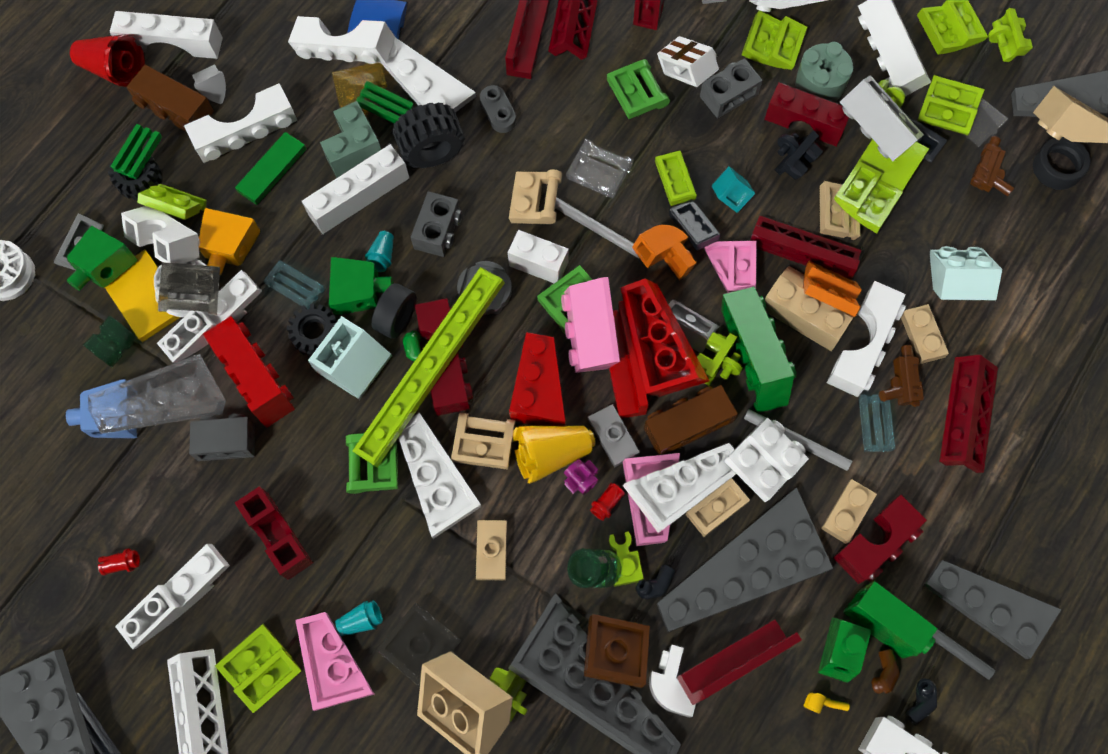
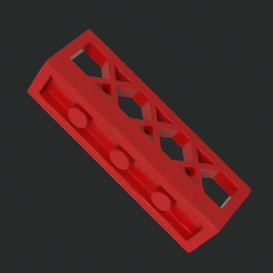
[609,301,648,419]

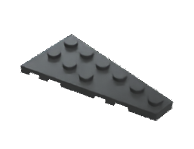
[657,487,833,632]
[508,593,681,754]
[0,649,95,754]

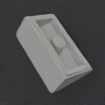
[54,213,104,270]
[668,299,719,353]

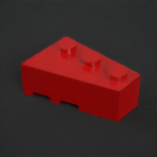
[509,332,565,426]

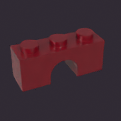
[764,82,849,147]
[235,486,313,580]
[833,495,927,584]

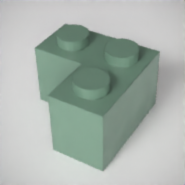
[320,101,381,178]

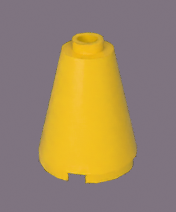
[513,426,595,484]

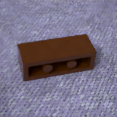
[126,65,214,131]
[644,385,737,455]

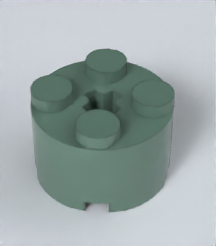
[795,42,853,102]

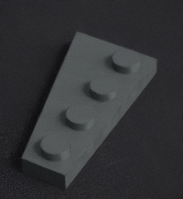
[1011,71,1108,118]
[923,560,1061,659]

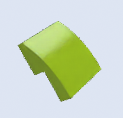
[917,0,988,55]
[741,10,807,70]
[917,75,985,135]
[859,139,929,191]
[834,161,903,233]
[215,623,301,713]

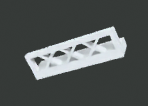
[167,649,228,754]

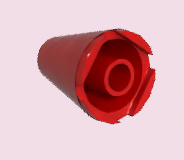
[70,34,145,87]

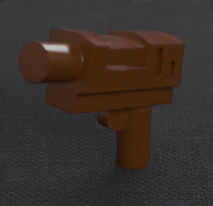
[970,136,1014,197]
[879,345,924,407]

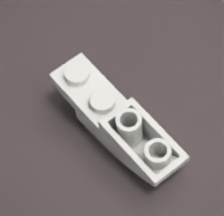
[157,270,262,364]
[115,544,230,649]

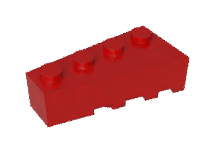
[620,278,710,397]
[203,316,295,428]

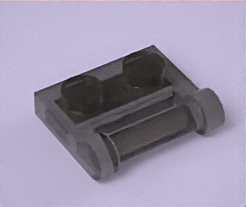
[158,262,220,315]

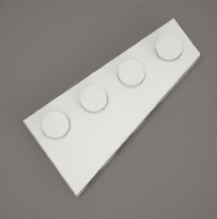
[381,37,476,112]
[399,413,481,539]
[623,443,736,533]

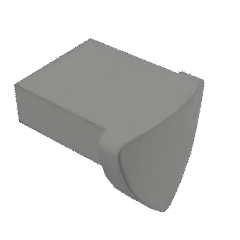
[192,64,226,104]

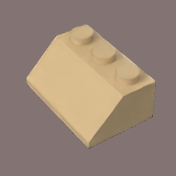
[765,266,854,352]
[417,652,513,754]

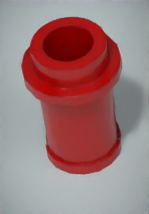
[590,483,625,521]
[98,548,140,575]

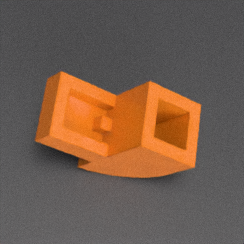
[632,225,696,280]

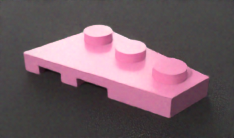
[623,453,680,546]

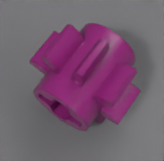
[564,459,599,495]

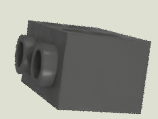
[700,58,763,119]
[411,191,463,257]

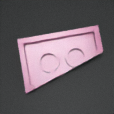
[296,612,374,711]

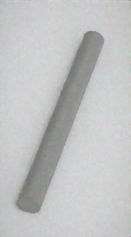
[555,197,639,258]
[744,409,852,471]

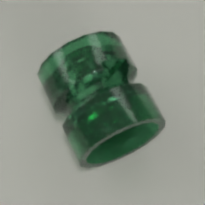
[83,316,138,368]
[567,548,622,588]

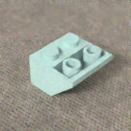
[930,246,1002,300]
[308,316,392,400]

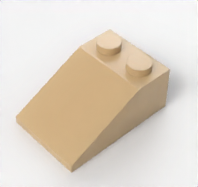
[1033,86,1108,143]

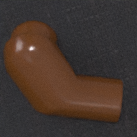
[871,649,900,694]

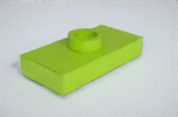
[655,151,696,206]

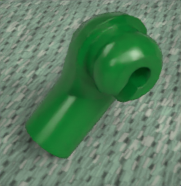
[403,330,422,362]

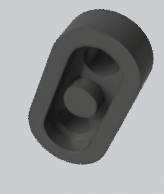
[480,85,516,133]

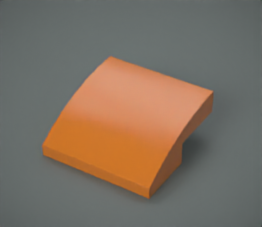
[803,260,861,317]

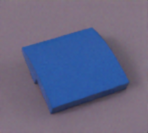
[347,0,408,39]

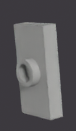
[588,404,640,468]

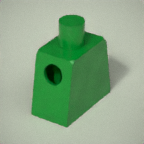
[67,226,138,291]
[329,257,393,315]
[818,617,871,683]

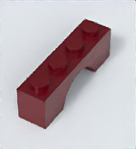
[415,298,473,416]

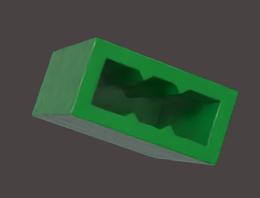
[843,581,938,659]

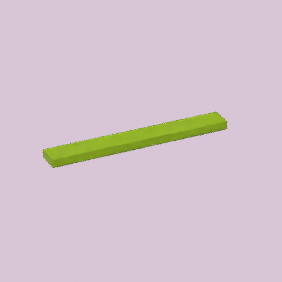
[352,267,505,468]

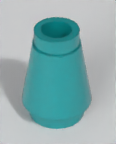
[365,231,394,272]
[335,601,383,636]

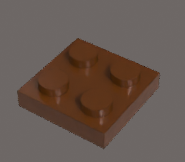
[584,614,650,688]

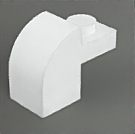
[649,645,696,718]

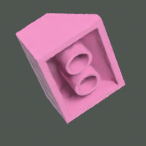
[561,277,620,373]

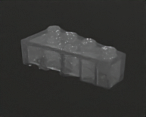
[88,354,226,434]

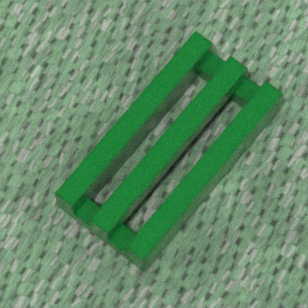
[356,81,413,124]
[110,124,162,180]

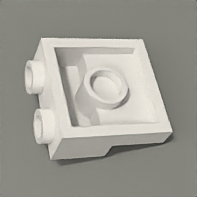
[724,418,809,502]

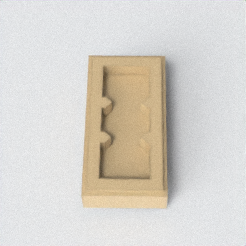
[476,520,507,580]

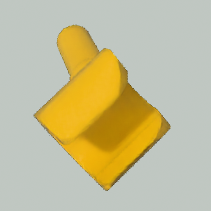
[804,693,850,714]

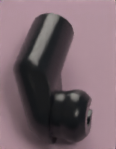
[905,678,937,726]

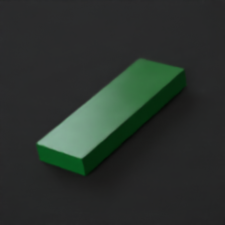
[235,132,307,205]

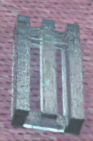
[264,260,325,309]
[859,395,895,452]

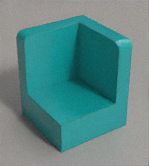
[712,166,755,213]

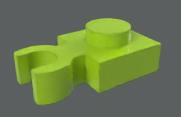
[609,532,644,587]

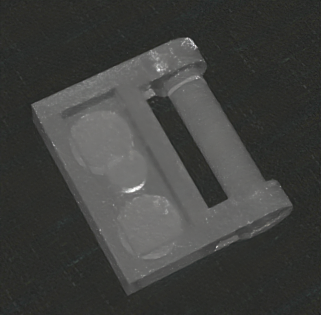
[566,139,634,199]

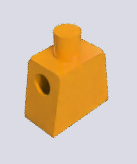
[199,208,260,275]

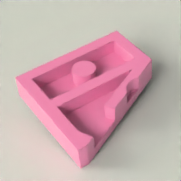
[704,241,757,293]

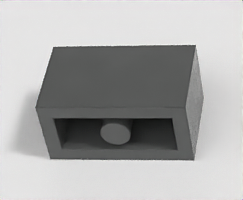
[189,414,255,461]

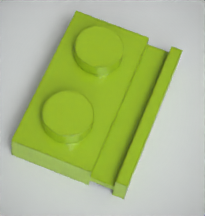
[137,184,207,220]

